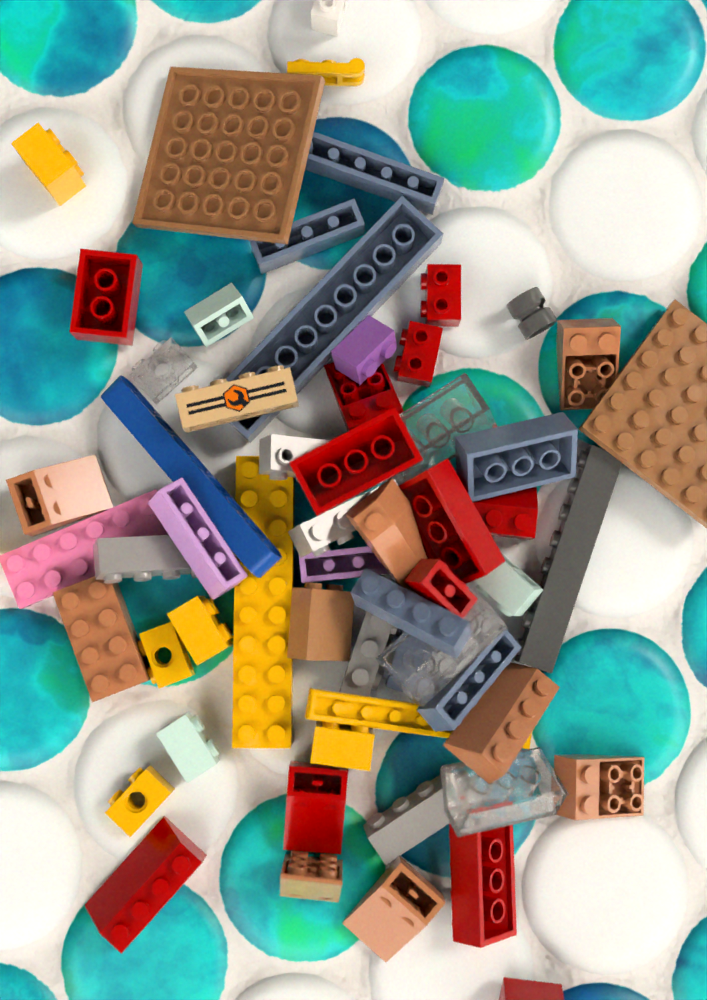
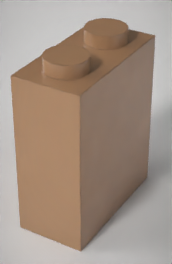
[287,582,354,661]

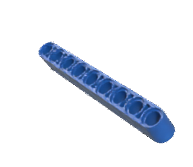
[101,375,282,578]

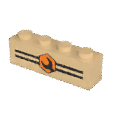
[175,365,299,433]

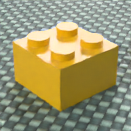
[11,123,86,206]
[167,596,234,665]
[310,721,375,771]

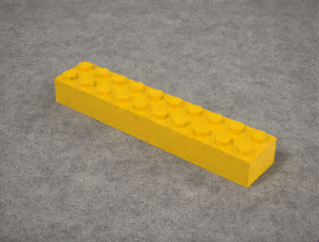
[232,456,295,748]

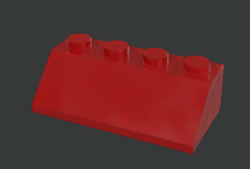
[289,407,423,516]
[398,458,506,584]
[473,486,538,540]
[85,816,207,954]
[449,816,517,948]

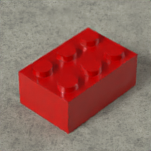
[69,249,143,346]

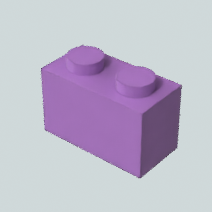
[331,315,397,385]

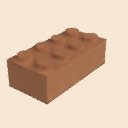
[52,576,150,702]

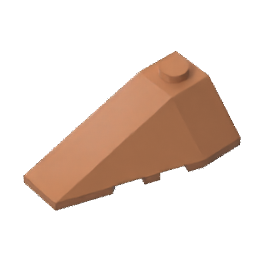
[345,478,427,594]

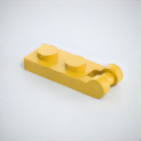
[287,58,365,86]

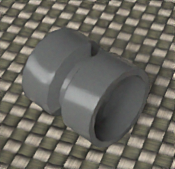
[506,287,558,340]

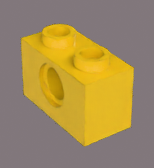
[138,622,195,688]
[105,765,175,837]

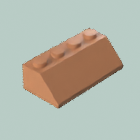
[443,662,560,784]

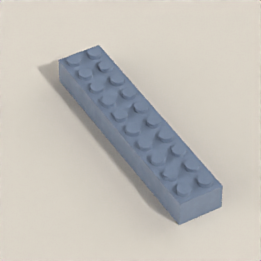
[226,196,444,443]

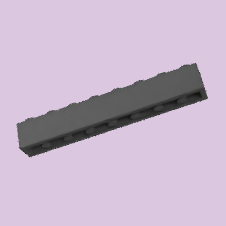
[515,445,622,674]

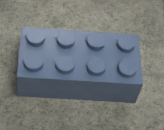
[455,412,578,502]

